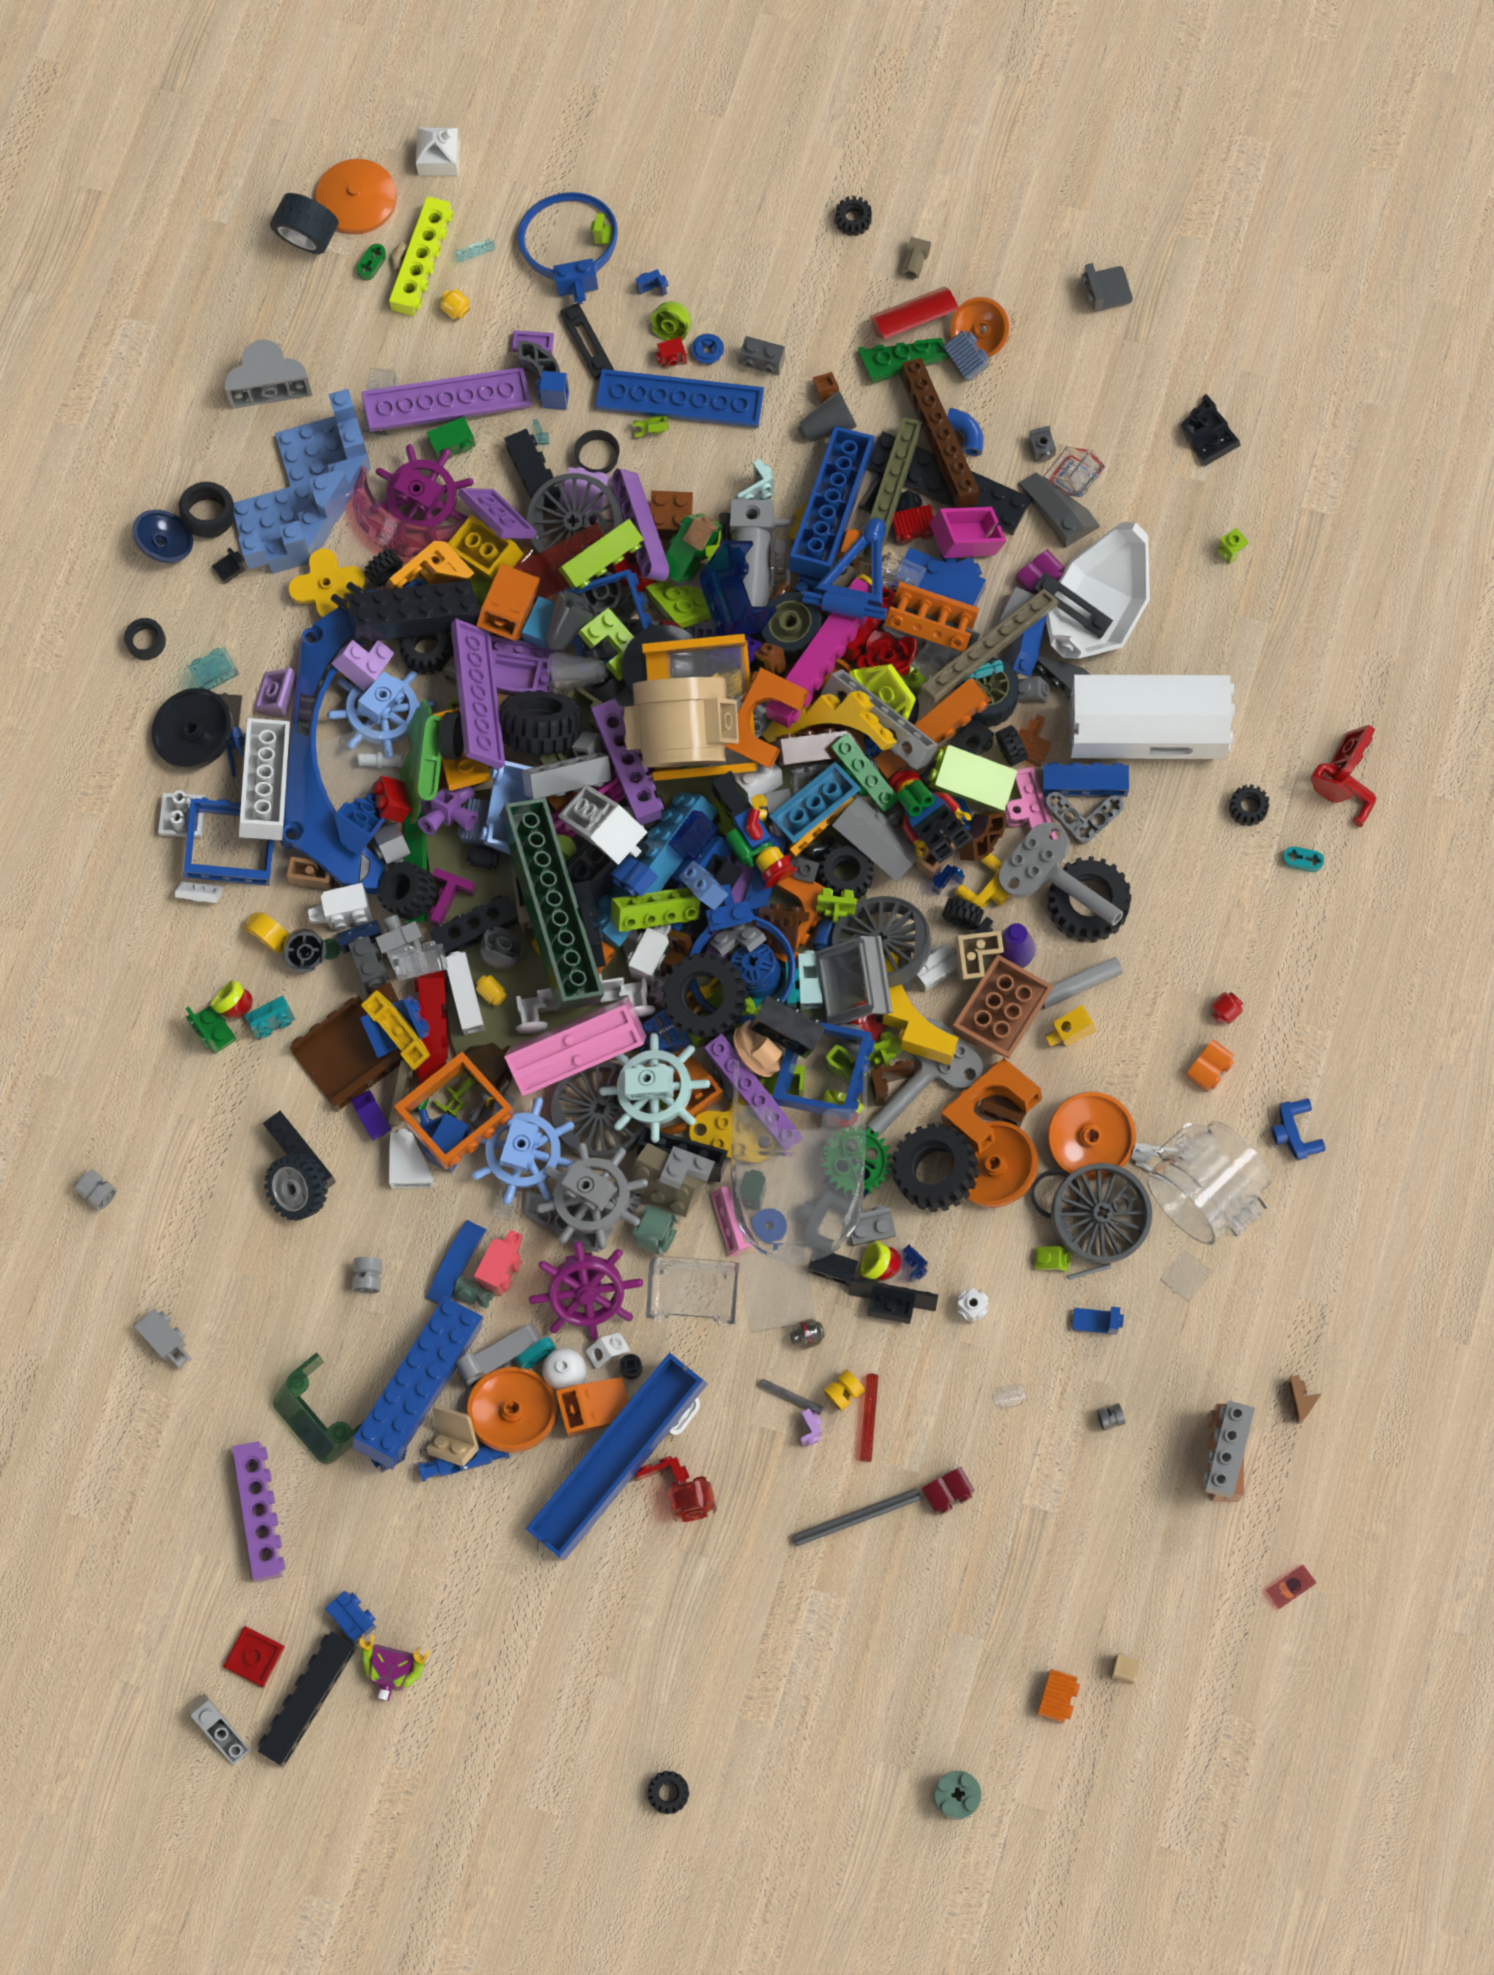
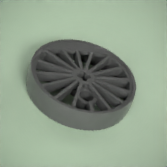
[527,473,622,567]
[832,896,931,988]
[551,1061,650,1160]
[1050,1163,1152,1264]

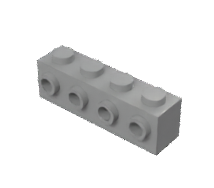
[522,752,612,799]
[1202,1400,1255,1499]

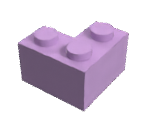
[331,640,394,691]

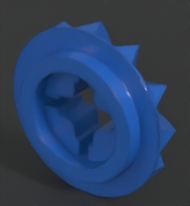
[691,334,724,365]

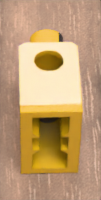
[1045,1004,1096,1047]

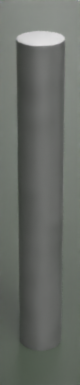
[760,1379,824,1415]

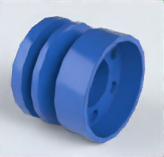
[731,943,784,999]

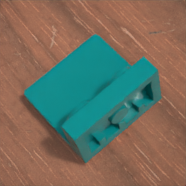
[245,996,296,1039]

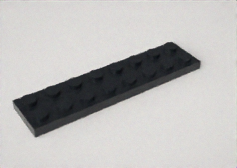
[867,431,1032,535]

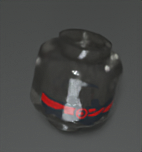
[790,1318,825,1350]

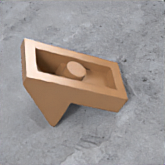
[1287,1375,1321,1424]

